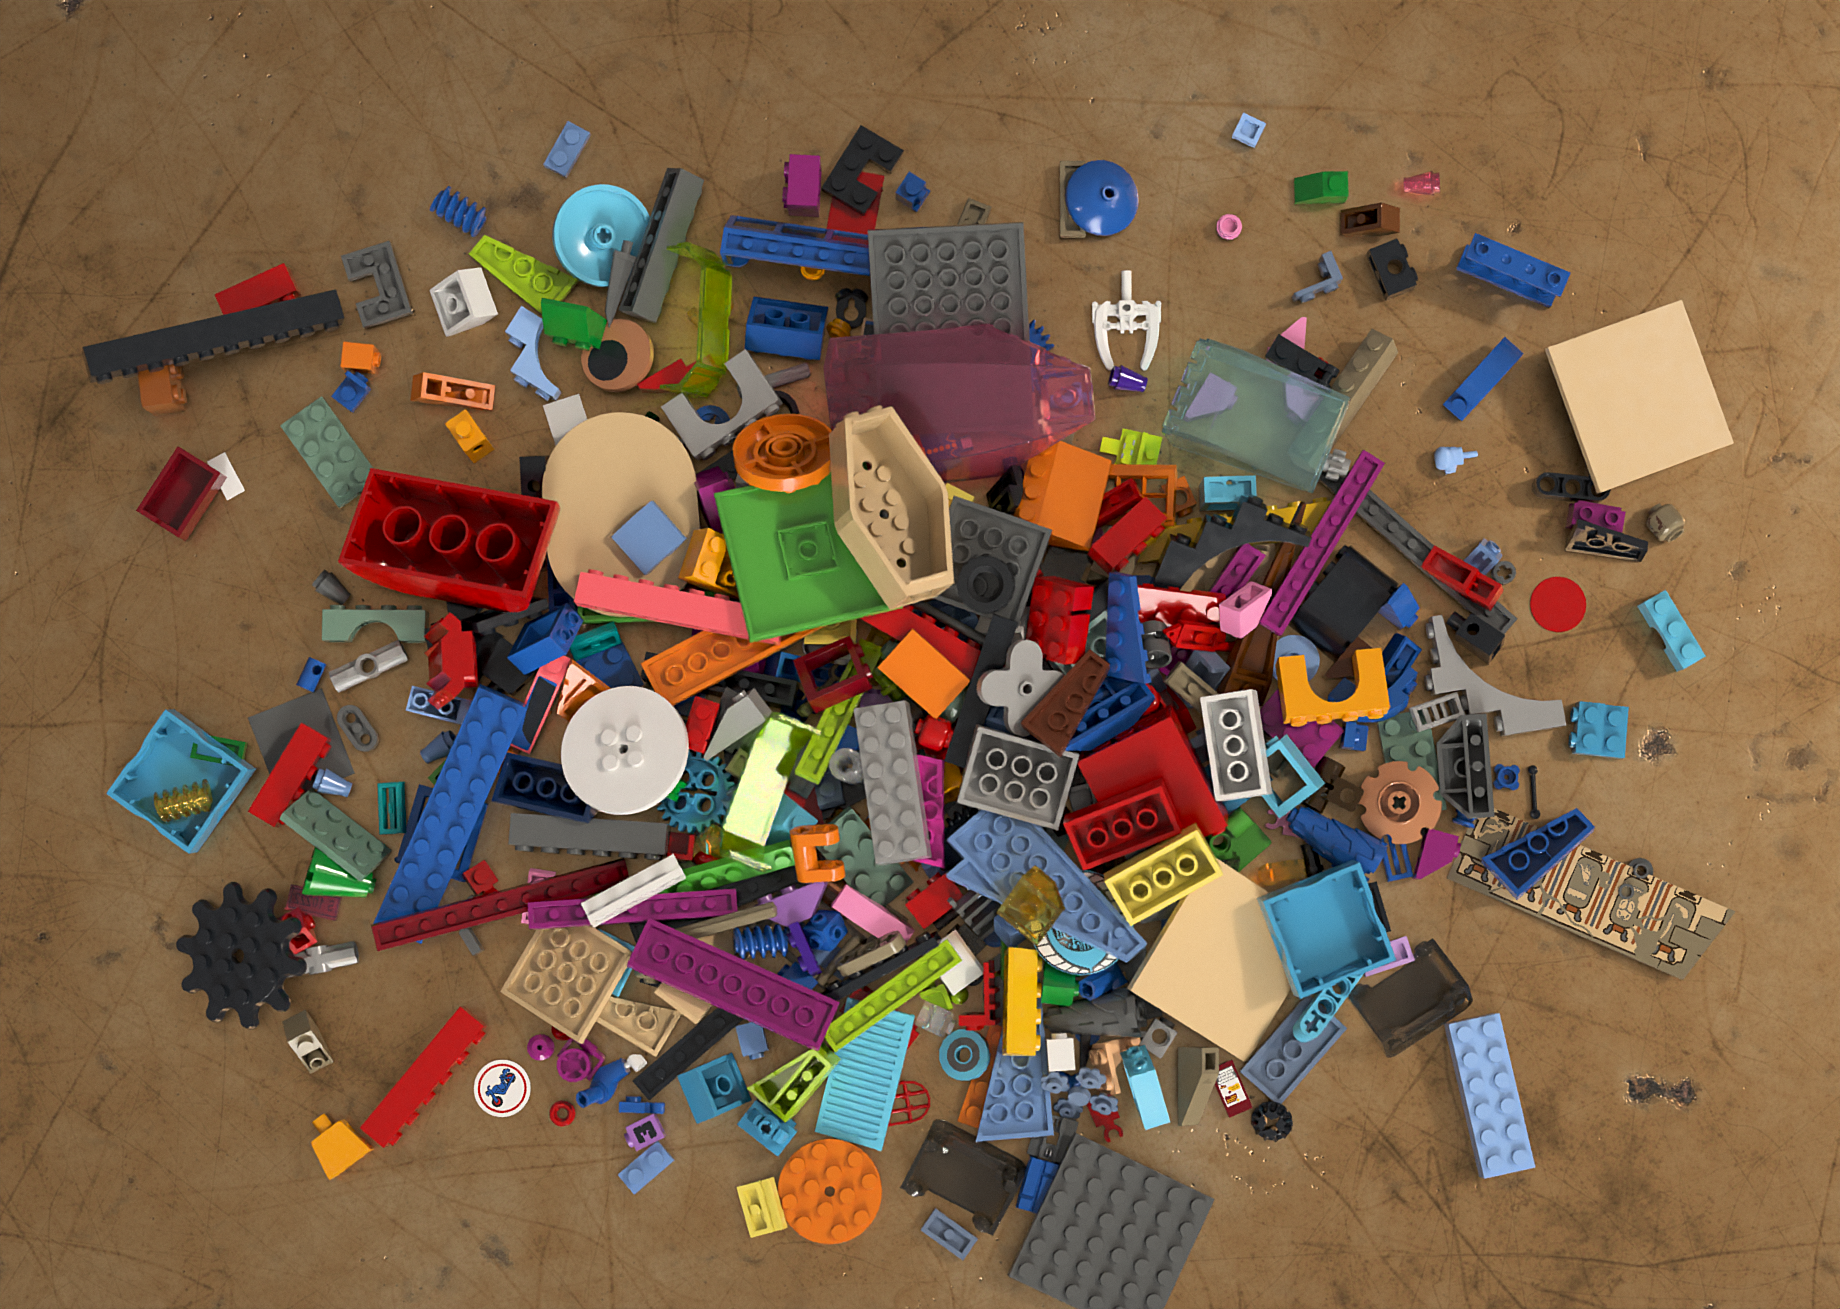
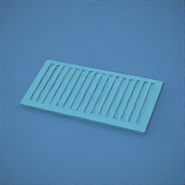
[815,997,915,1151]

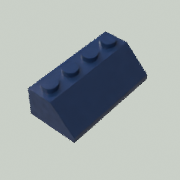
[491,752,599,823]

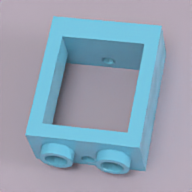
[1199,475,1257,511]
[1262,734,1325,819]
[1120,1045,1170,1130]

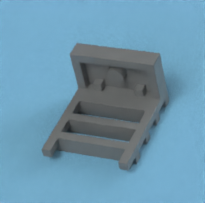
[947,890,1009,941]

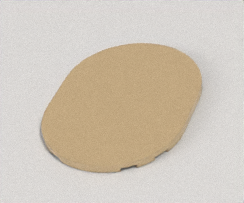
[542,412,701,617]

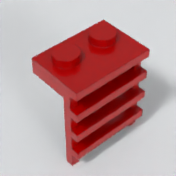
[959,960,1001,1031]

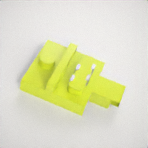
[1099,428,1163,465]

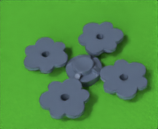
[1041,1067,1118,1119]

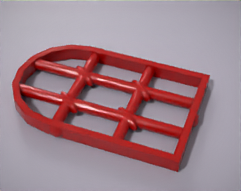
[888,1080,930,1126]

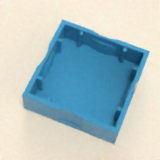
[106,709,256,854]
[1257,860,1396,999]

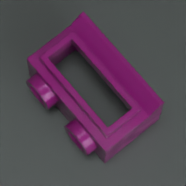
[1566,500,1626,533]

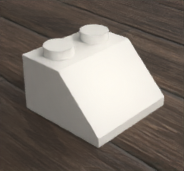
[429,267,498,337]

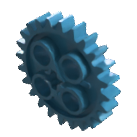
[657,751,737,834]

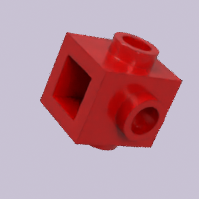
[278,907,318,954]

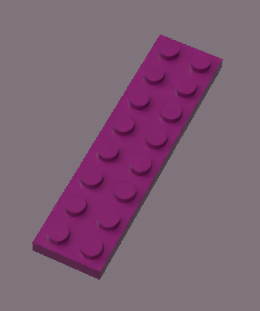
[627,918,840,1051]

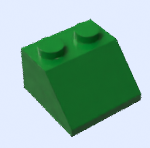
[541,298,607,351]

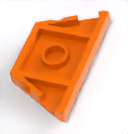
[556,659,611,722]

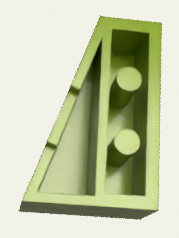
[747,1042,841,1123]

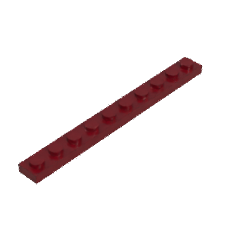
[371,858,629,952]

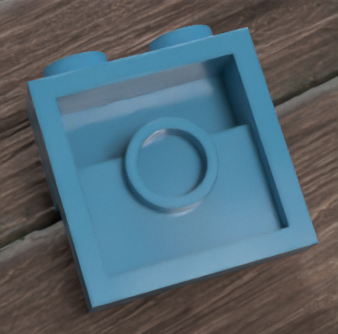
[1568,701,1629,759]

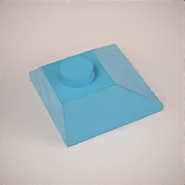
[745,788,818,846]

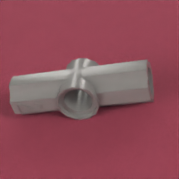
[329,640,409,693]
[287,941,359,978]

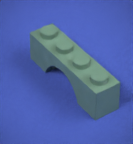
[322,605,429,643]

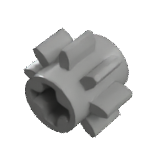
[1320,448,1351,482]

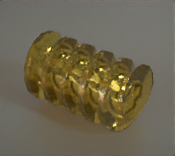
[154,779,212,823]

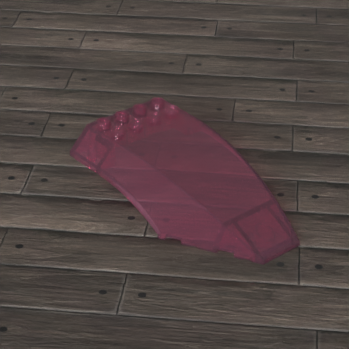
[823,323,1096,483]

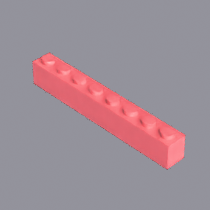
[574,569,782,645]

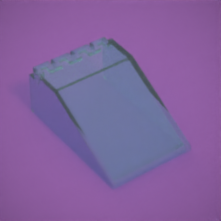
[1162,338,1351,493]

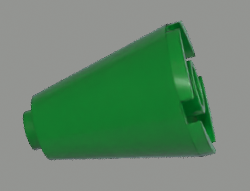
[302,847,376,897]

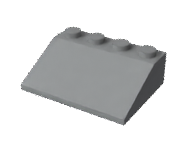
[957,724,1079,830]

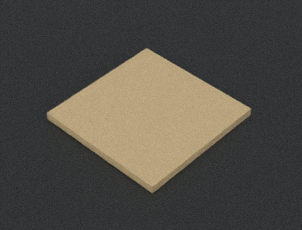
[1545,300,1734,494]
[1127,858,1291,1063]

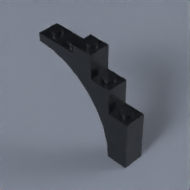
[1149,495,1312,590]

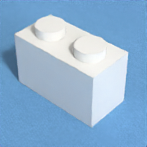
[1045,1033,1075,1072]

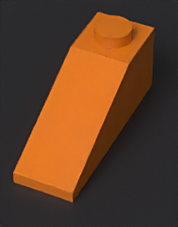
[410,372,495,411]

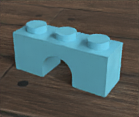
[1637,590,1706,672]

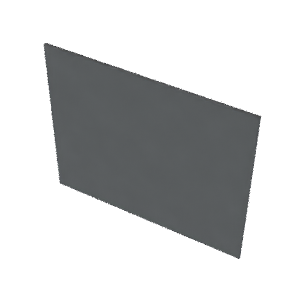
[248,688,355,794]

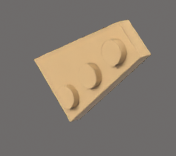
[596,996,682,1057]

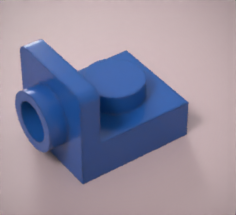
[331,370,371,413]
[1340,721,1368,751]

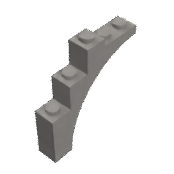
[1424,615,1566,737]

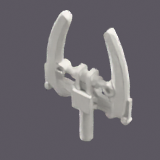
[1092,270,1161,371]

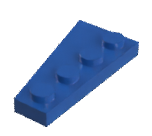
[1105,572,1151,684]

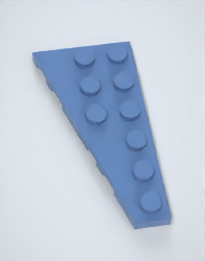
[975,978,1054,1142]

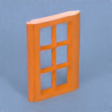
[1102,464,1178,527]

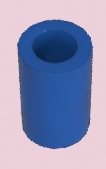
[296,657,326,692]

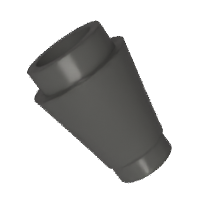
[312,570,351,605]

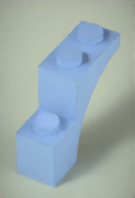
[505,306,561,401]

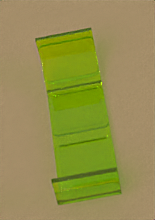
[660,242,732,398]
[720,712,822,872]

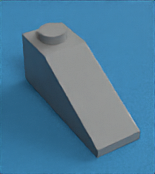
[704,688,772,761]

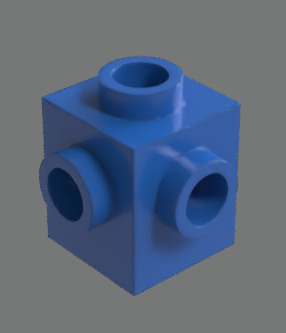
[803,909,848,951]

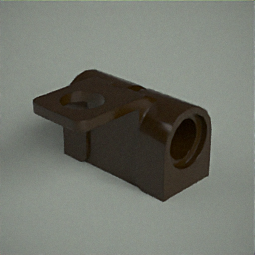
[1300,756,1364,814]

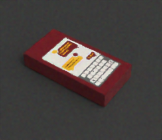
[1215,1059,1253,1118]

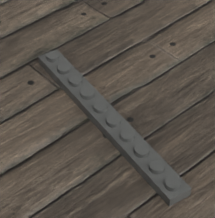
[1310,464,1517,634]

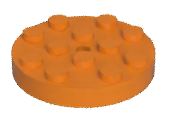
[733,414,832,493]
[778,1138,882,1244]

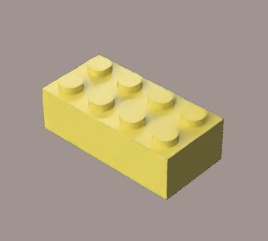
[1104,823,1223,926]

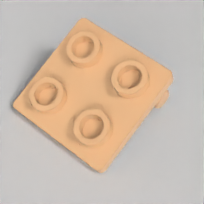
[1089,1037,1140,1095]

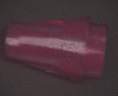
[1404,171,1440,196]

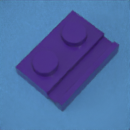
[787,921,822,977]

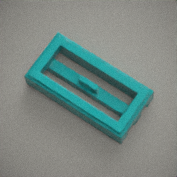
[569,621,622,661]
[377,782,406,835]

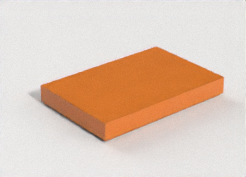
[878,628,971,719]

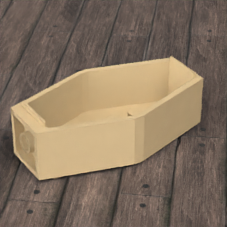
[829,406,954,610]

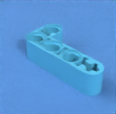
[1293,973,1364,1043]

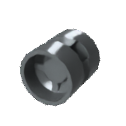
[1141,620,1172,669]

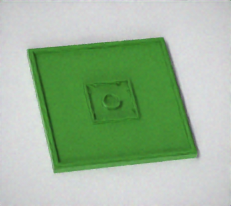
[714,462,903,643]

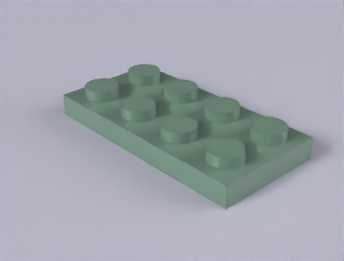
[280,396,373,508]
[1376,710,1447,811]
[280,788,392,882]
[816,806,914,907]

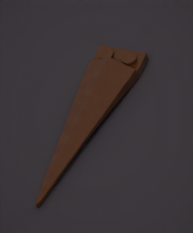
[1217,501,1306,706]

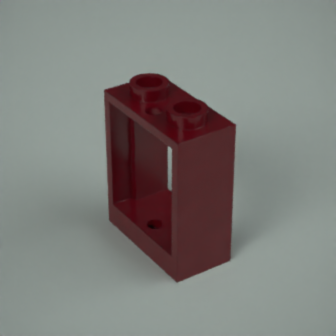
[793,635,873,713]

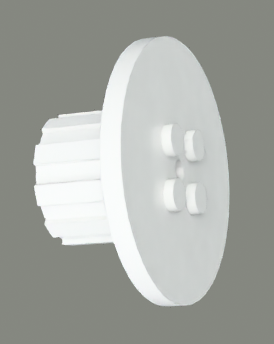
[561,686,689,815]

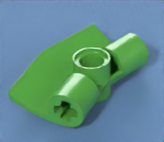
[1204,806,1272,872]

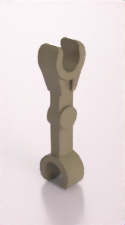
[796,664,844,718]

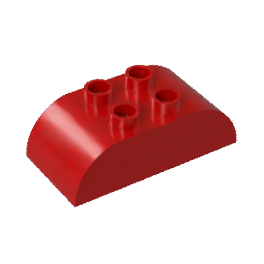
[338,468,560,612]

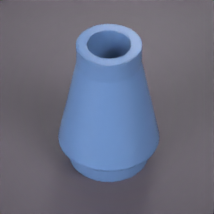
[420,730,456,764]
[312,768,353,798]

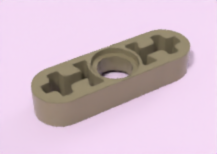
[835,930,906,977]

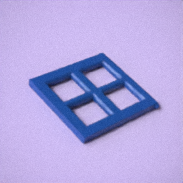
[394,784,489,883]

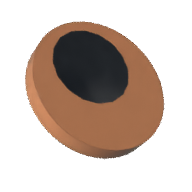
[581,319,654,392]

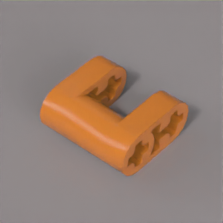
[790,824,846,883]

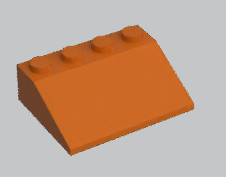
[1014,437,1112,551]

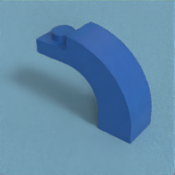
[1443,337,1524,421]
[1327,667,1418,723]

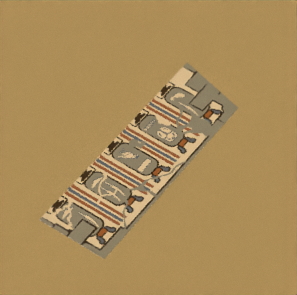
[1447,808,1736,980]

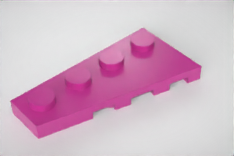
[913,755,944,868]

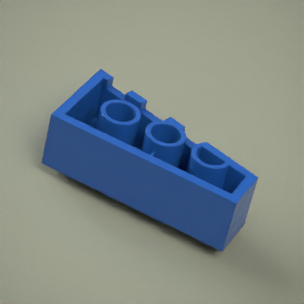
[1481,808,1595,900]

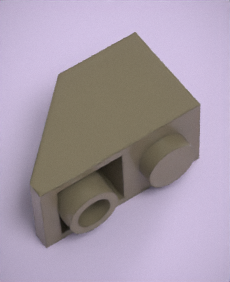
[282,1010,334,1074]

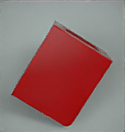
[666,832,696,860]

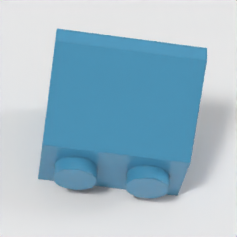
[677,1053,752,1124]

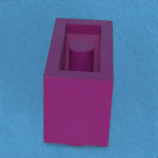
[1412,828,1461,880]

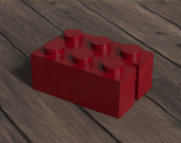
[136,446,227,541]

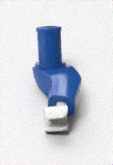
[576,1054,647,1108]

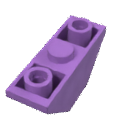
[753,882,828,927]

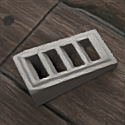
[1409,692,1465,733]

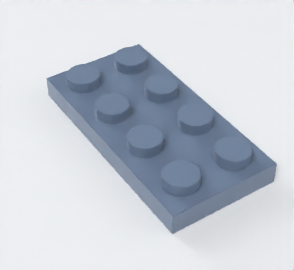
[1239,995,1347,1104]

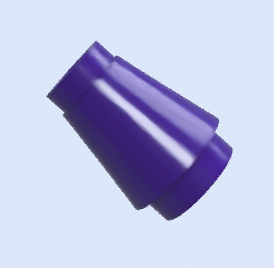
[1108,365,1148,392]

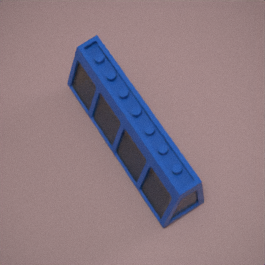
[720,215,870,276]

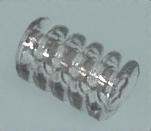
[829,748,864,785]

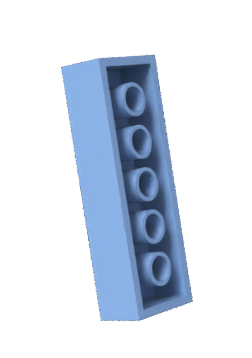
[1444,1013,1535,1179]

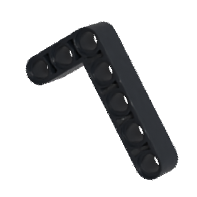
[1532,462,1611,503]

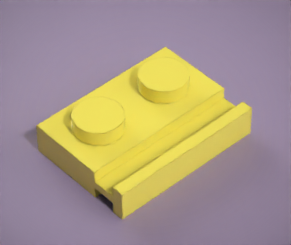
[737,1177,788,1238]

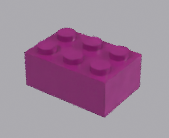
[1260,688,1345,768]

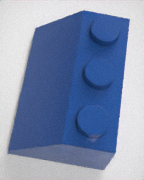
[744,296,828,360]

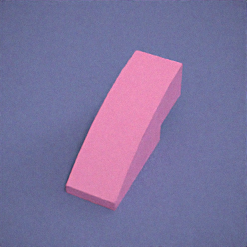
[831,884,915,943]

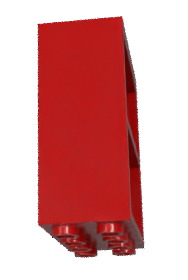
[1077,704,1228,837]

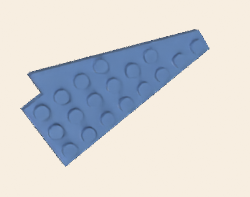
[946,809,1147,962]

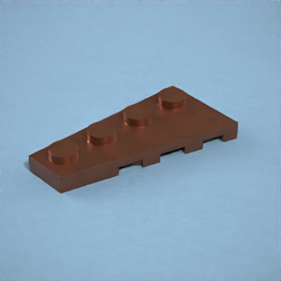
[1021,649,1110,758]

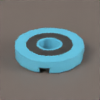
[939,1029,990,1081]

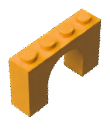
[1275,648,1390,727]

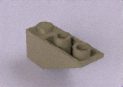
[1178,1047,1219,1126]

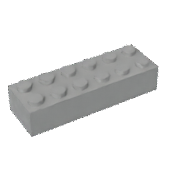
[854,700,932,865]

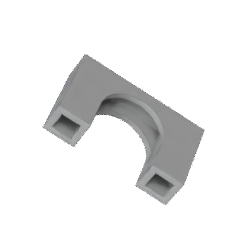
[661,349,783,461]

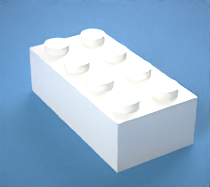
[1200,689,1272,802]

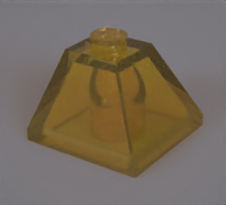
[996,865,1065,946]

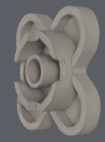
[977,639,1065,737]

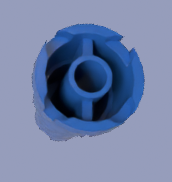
[1286,806,1388,882]

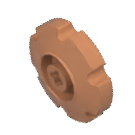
[1358,761,1442,844]

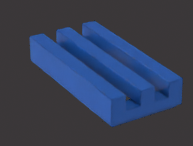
[1381,834,1413,882]

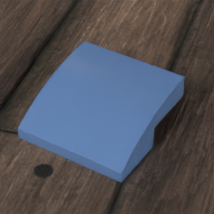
[612,501,687,575]

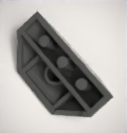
[1436,713,1495,819]

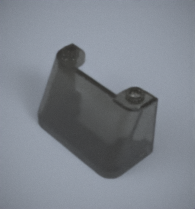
[1347,938,1473,1058]
[900,1119,1026,1236]

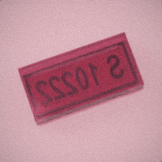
[285,884,342,921]

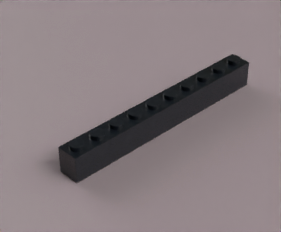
[82,289,344,384]

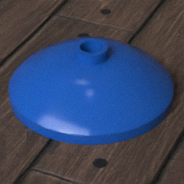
[1065,160,1139,236]

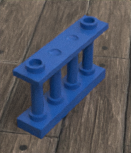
[1456,233,1570,308]

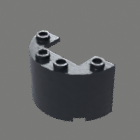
[1288,545,1399,662]

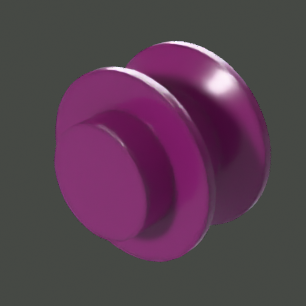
[527,1034,554,1061]

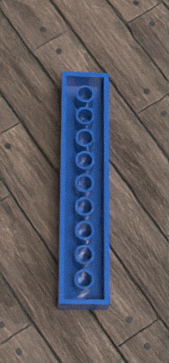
[373,684,527,944]

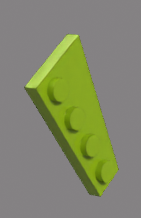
[469,235,579,315]

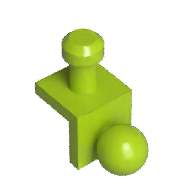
[919,982,969,1010]

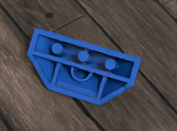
[1065,677,1155,751]

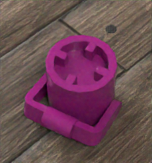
[557,1038,605,1082]

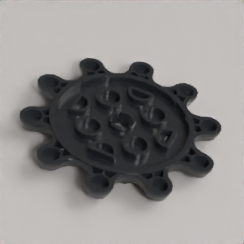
[176,882,307,1030]

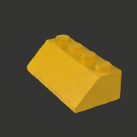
[1002,947,1042,1056]

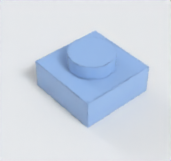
[1232,113,1266,148]

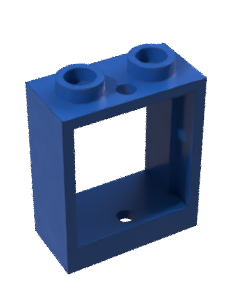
[507,603,584,675]

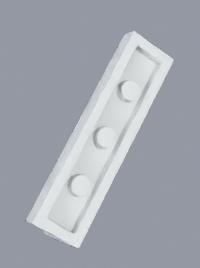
[581,854,686,927]

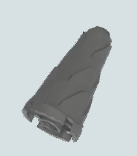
[1043,987,1147,1038]

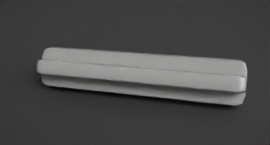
[737,363,811,398]

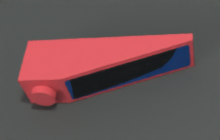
[510,655,571,754]

